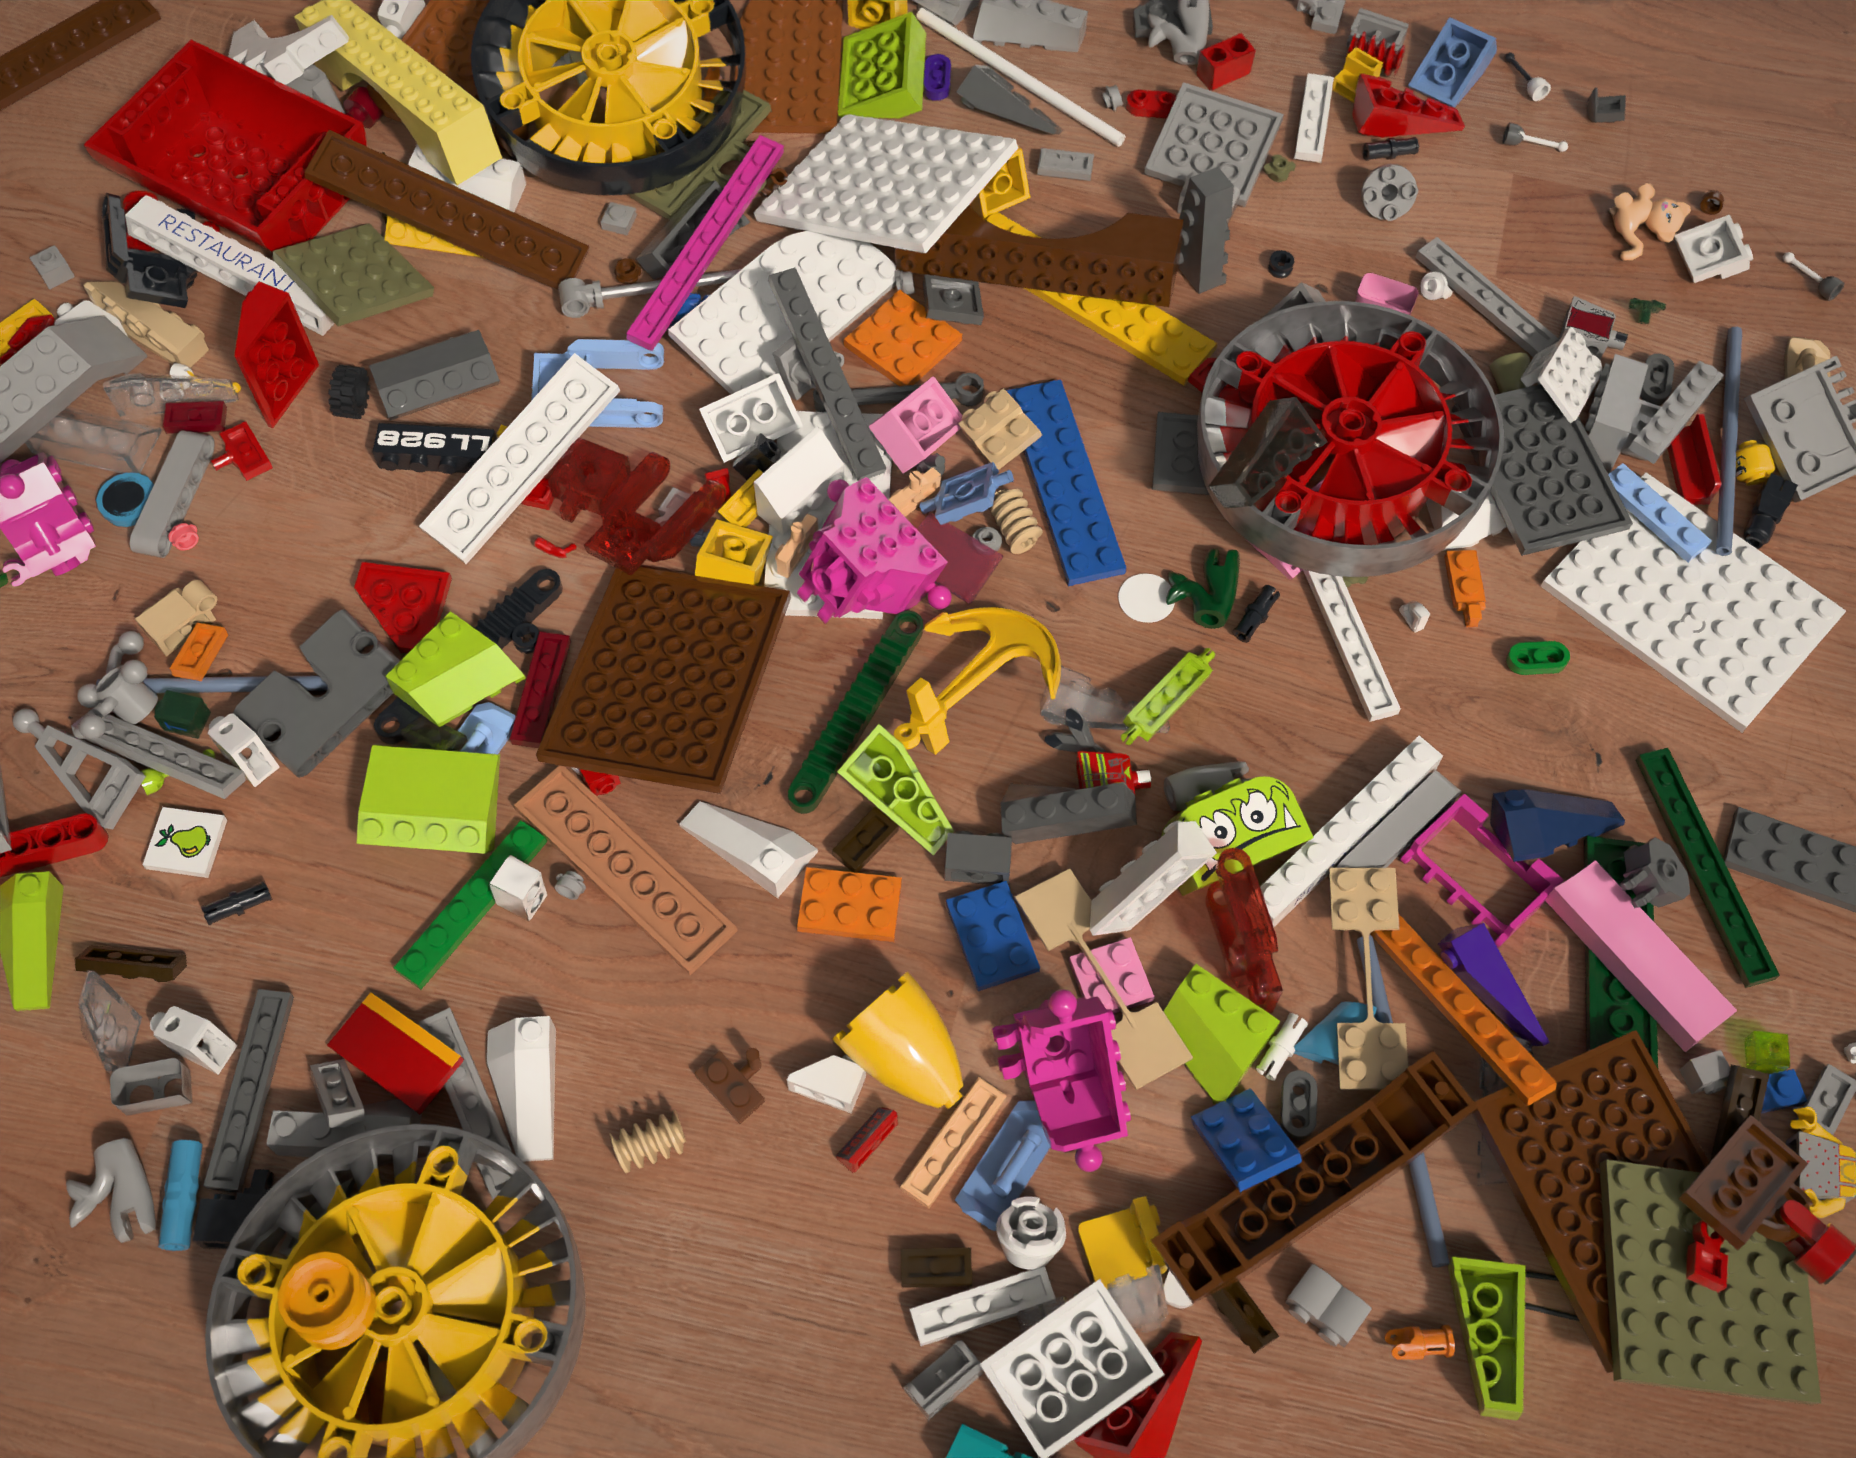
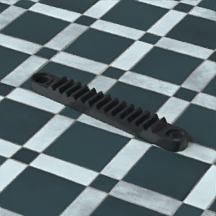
[374,569,563,744]

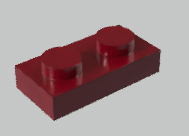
[163,401,227,434]

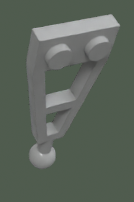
[12,709,146,829]

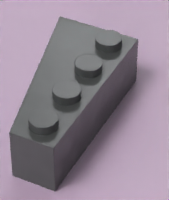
[1178,167,1234,294]

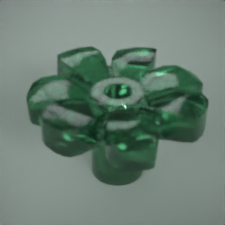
[1629,298,1666,324]

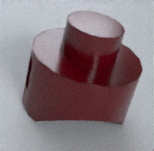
[344,86,385,128]

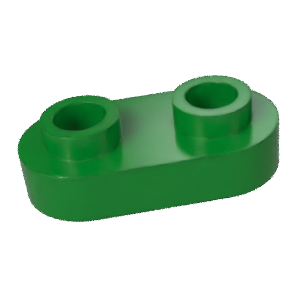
[1506,641,1570,675]

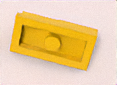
[718,469,763,528]

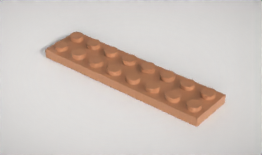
[514,765,737,976]

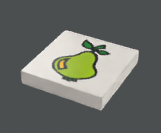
[143,807,227,878]

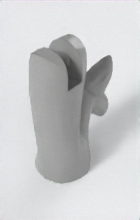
[1148,0,1209,65]
[1164,761,1252,811]
[66,1139,156,1243]

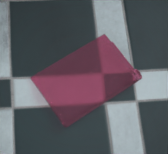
[917,512,1004,604]

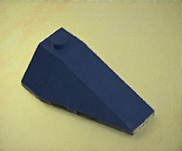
[1490,789,1625,862]

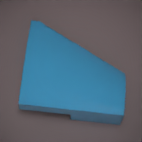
[1294,1002,1377,1065]

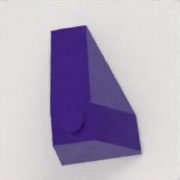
[1438,923,1550,1046]

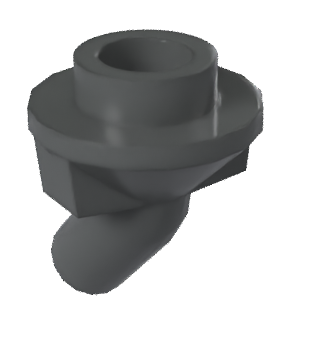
[916,453,945,476]

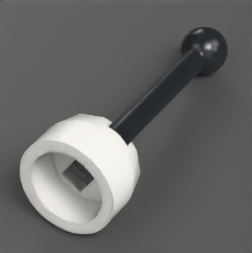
[1504,52,1551,101]

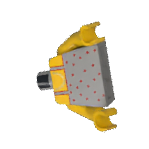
[1786,1107,1856,1218]

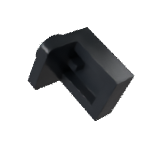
[733,433,781,480]

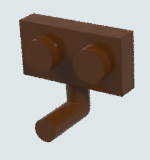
[694,1048,765,1124]

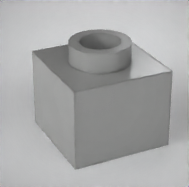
[29,245,75,290]
[1679,1049,1730,1095]

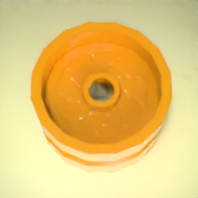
[278,1251,377,1350]

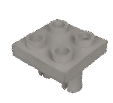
[772,336,844,401]

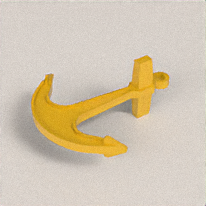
[893,607,1061,755]

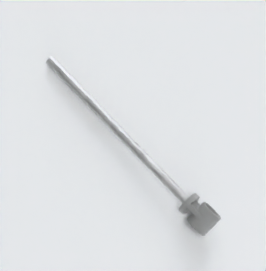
[558,269,742,318]

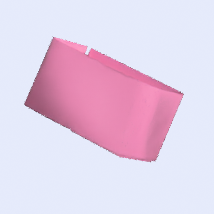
[1355,273,1419,315]

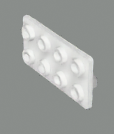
[1521,327,1602,423]

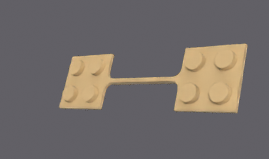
[1329,868,1408,1090]
[1015,869,1193,1090]

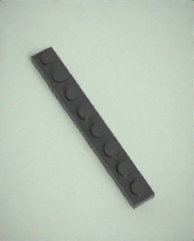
[768,267,887,481]

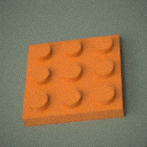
[844,290,962,386]

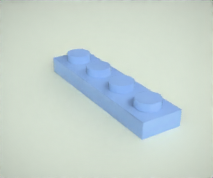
[1608,463,1712,563]

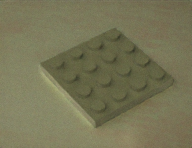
[273,223,434,327]

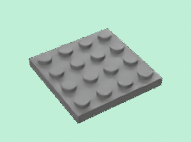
[1144,82,1284,207]

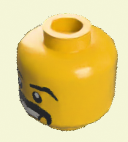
[1736,440,1775,486]

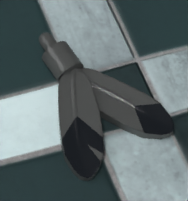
[1045,708,1106,752]

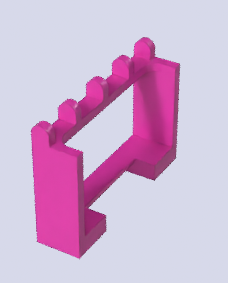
[1400,794,1564,948]

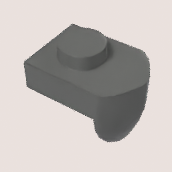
[1587,87,1626,123]

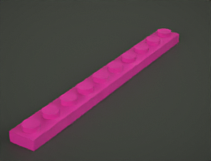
[626,135,784,351]

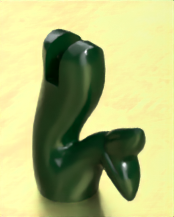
[1166,549,1240,629]

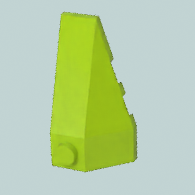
[837,724,954,855]
[0,871,64,1011]

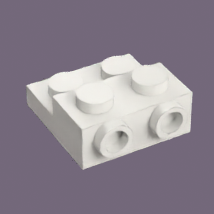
[1674,215,1753,283]

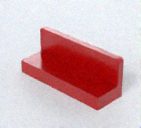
[1667,414,1721,505]

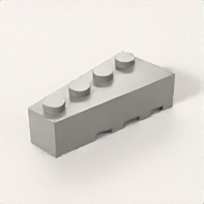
[1584,354,1648,474]

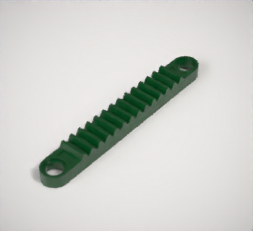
[788,610,923,814]

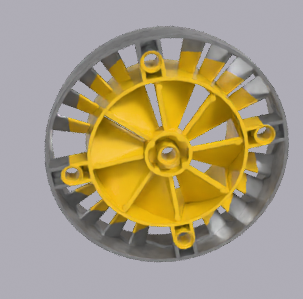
[205,1124,585,1458]

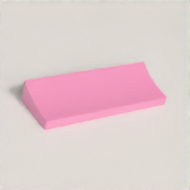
[1545,860,1737,1052]

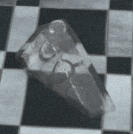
[103,372,239,422]
[1040,666,1170,733]
[78,971,142,1074]

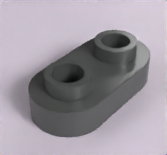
[1640,353,1674,405]
[1280,1070,1317,1140]

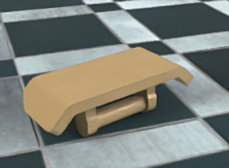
[1785,336,1830,379]

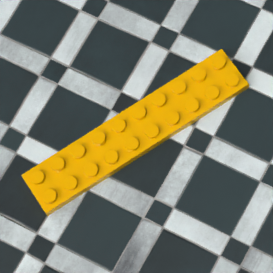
[984,212,1217,386]

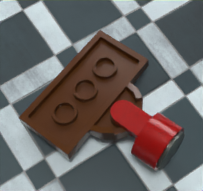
[1679,1115,1856,1285]

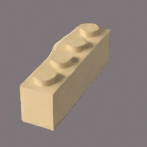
[83,282,209,368]

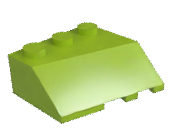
[385,611,526,727]
[1163,964,1280,1105]

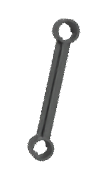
[813,373,984,412]

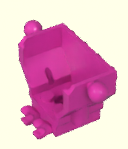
[0,452,96,587]
[797,477,952,624]
[992,989,1131,1172]

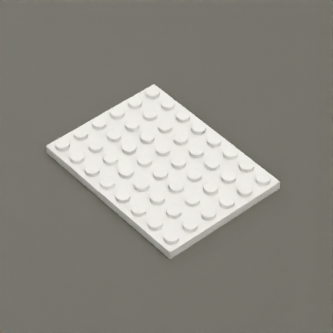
[753,114,1018,253]
[1540,473,1846,733]

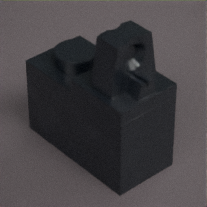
[192,1169,274,1250]

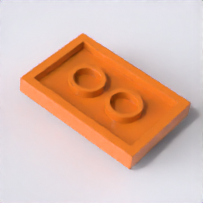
[797,867,902,942]

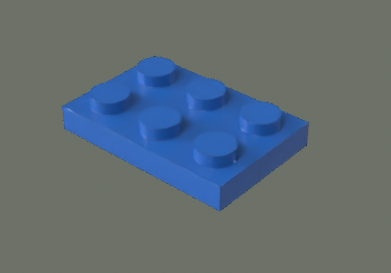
[945,881,1040,991]
[1191,1088,1302,1192]

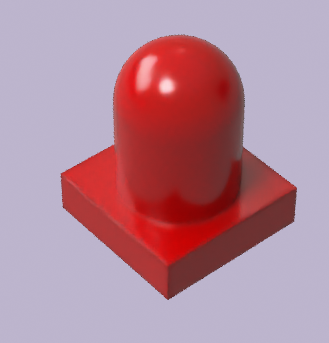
[705,468,731,503]

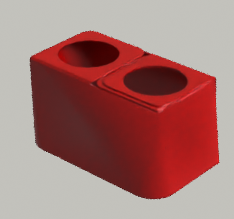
[1197,33,1256,91]

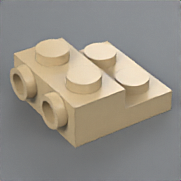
[958,388,1042,470]

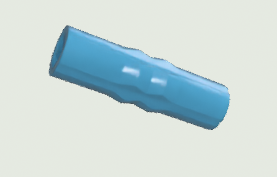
[158,1140,203,1251]

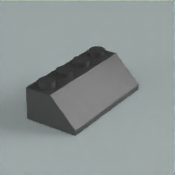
[369,330,500,421]

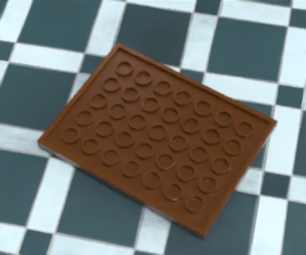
[536,563,791,794]
[1472,1030,1709,1373]

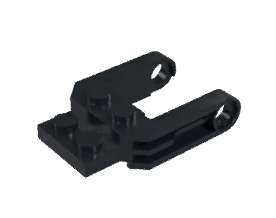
[102,193,198,308]

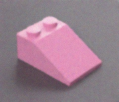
[868,376,963,474]

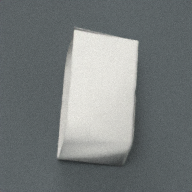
[490,855,547,921]

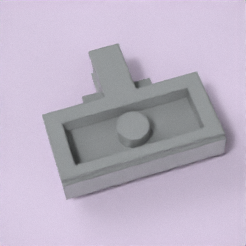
[1297,0,1346,34]

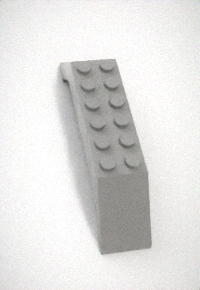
[0,316,148,463]

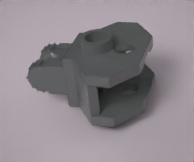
[1620,837,1690,908]

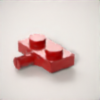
[211,421,273,481]

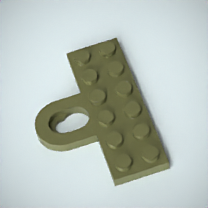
[630,90,772,220]

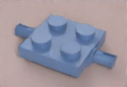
[920,462,1014,525]

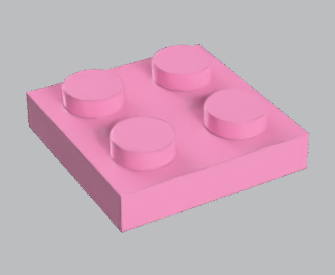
[1069,938,1155,1014]

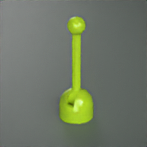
[141,749,215,796]

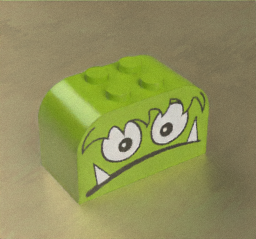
[1161,776,1314,896]

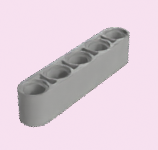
[130,430,215,558]
[1336,770,1461,868]

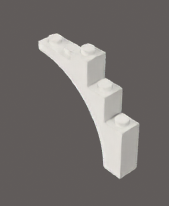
[228,15,349,85]

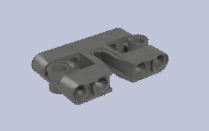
[233,610,400,778]

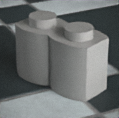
[1285,1264,1372,1347]

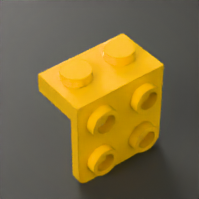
[1078,1196,1168,1291]

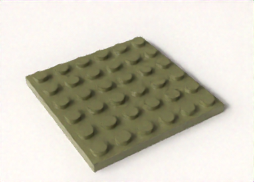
[1599,1160,1821,1405]

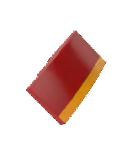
[327,992,464,1115]

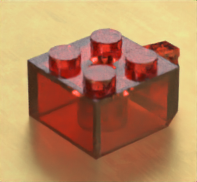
[548,438,632,523]

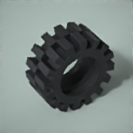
[328,365,370,419]

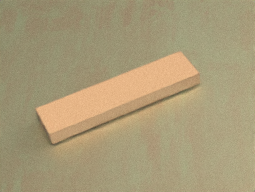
[901,1077,1006,1209]

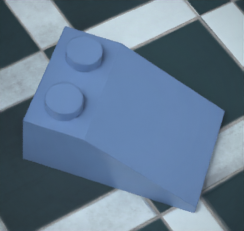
[1408,17,1497,108]

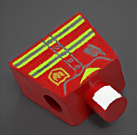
[1075,751,1151,794]

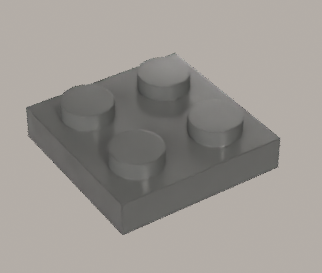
[922,274,984,325]

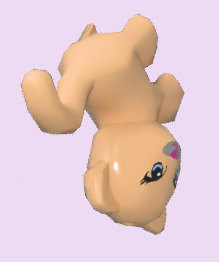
[1609,184,1691,261]

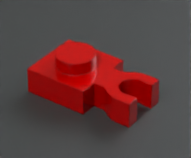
[1686,1221,1728,1292]

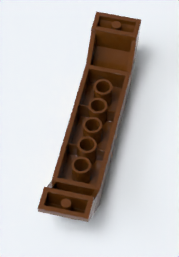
[1150,1050,1478,1304]

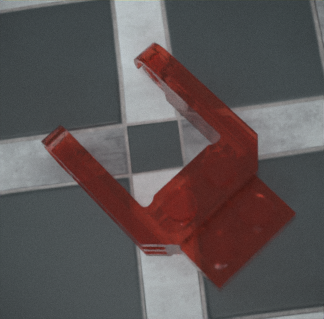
[584,452,726,576]
[1205,848,1283,1014]

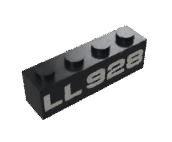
[372,423,497,474]

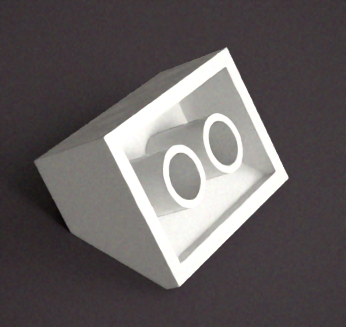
[699,373,803,463]
[754,427,845,535]

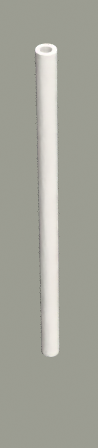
[916,8,1125,147]

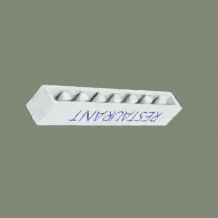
[125,195,334,336]
[1244,736,1443,933]

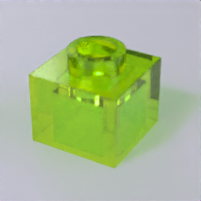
[1744,1031,1791,1074]

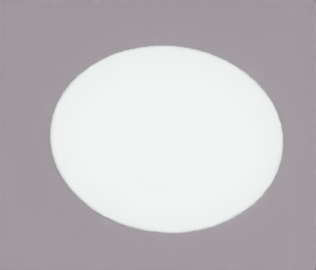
[1118,574,1175,623]

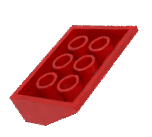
[234,281,319,428]

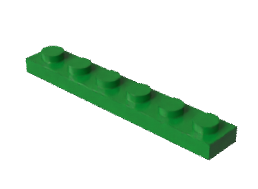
[393,820,547,990]

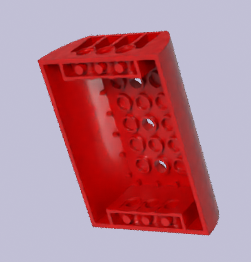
[83,39,367,253]

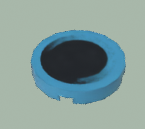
[96,472,154,527]

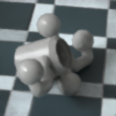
[73,631,158,739]

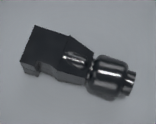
[1743,473,1798,549]

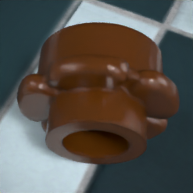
[614,258,642,284]

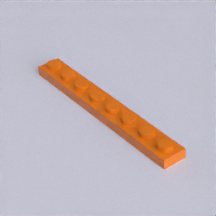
[1370,913,1557,1106]

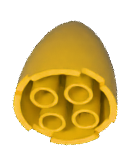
[832,971,963,1109]

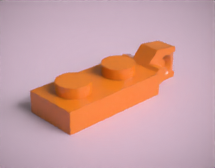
[1444,550,1486,627]

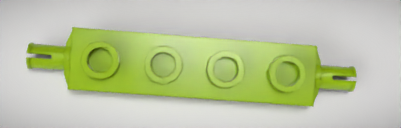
[1121,648,1215,745]

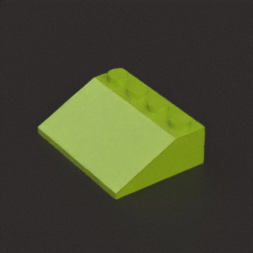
[838,11,926,119]
[357,745,500,854]

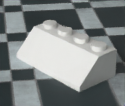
[408,144,526,212]
[1090,820,1217,936]

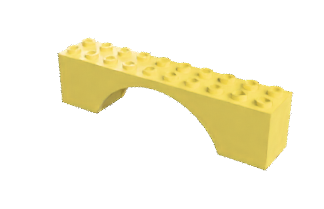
[294,0,502,185]

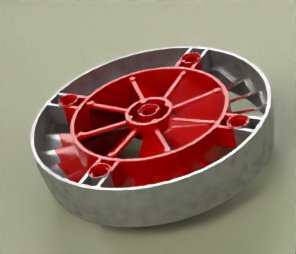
[1197,301,1504,577]

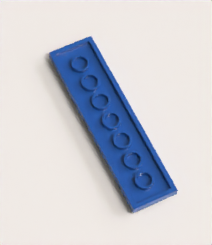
[1006,379,1126,586]

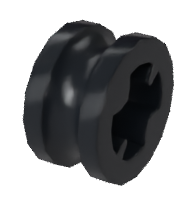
[1268,250,1295,278]
[512,623,539,654]

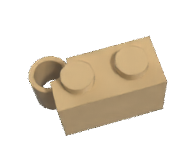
[135,580,218,656]

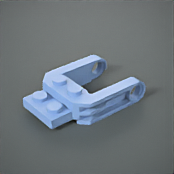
[532,339,664,428]

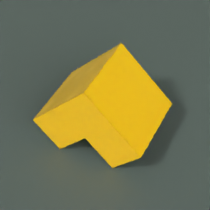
[1332,47,1383,103]

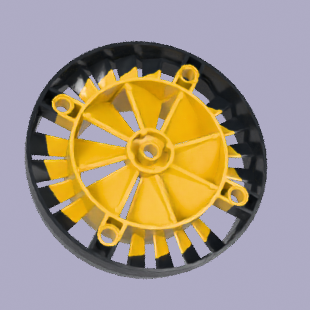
[471,0,746,196]

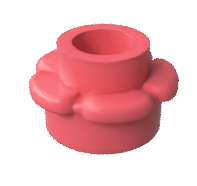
[168,523,199,550]

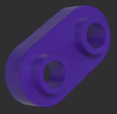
[924,54,951,101]

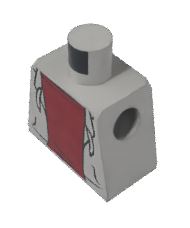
[1558,296,1628,360]

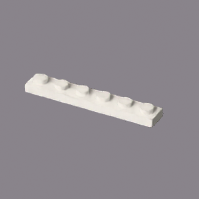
[1303,569,1401,722]

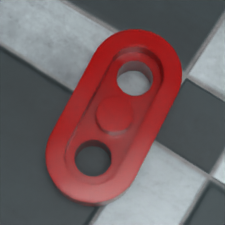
[1126,89,1177,119]

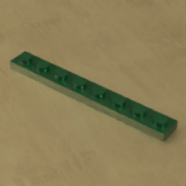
[1636,748,1780,988]

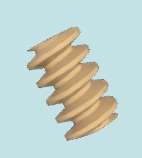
[989,489,1043,554]
[610,1110,686,1173]

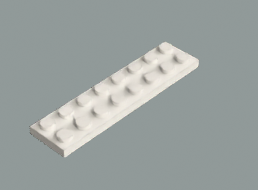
[419,353,620,564]

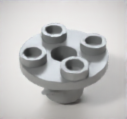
[1361,164,1418,221]

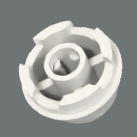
[996,1197,1066,1270]

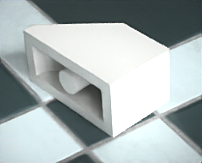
[787,1055,866,1113]

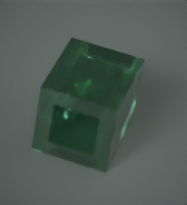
[154,690,211,739]

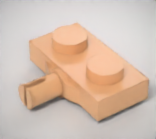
[888,467,941,516]
[775,513,818,579]

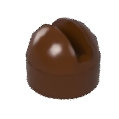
[1700,190,1724,215]

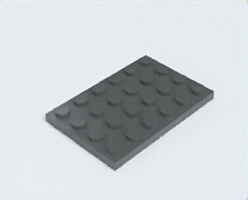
[1451,384,1633,556]

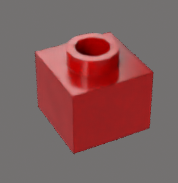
[579,769,621,796]

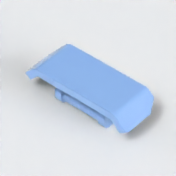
[444,702,516,754]

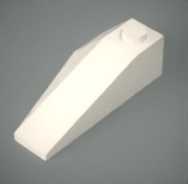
[1426,491,1507,551]
[679,801,818,898]
[487,1016,556,1162]

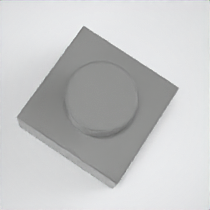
[601,202,637,235]

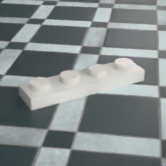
[1294,73,1334,163]
[910,1266,1056,1347]

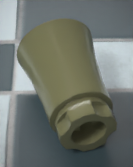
[1489,353,1532,393]

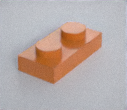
[169,623,228,681]

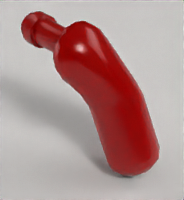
[534,537,577,559]

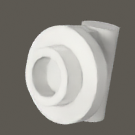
[1420,272,1453,300]

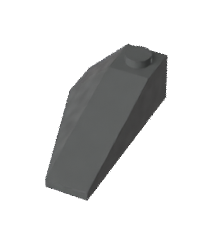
[956,65,1063,135]

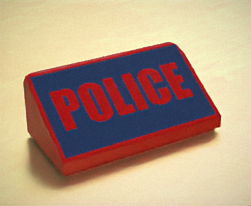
[835,1107,898,1173]

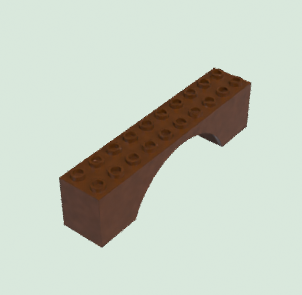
[895,205,1184,307]

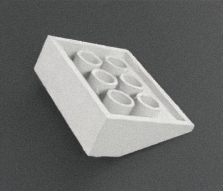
[980,1279,1165,1458]

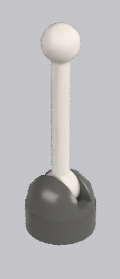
[1502,122,1568,152]
[1783,252,1845,301]

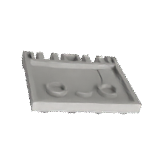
[1744,356,1856,503]

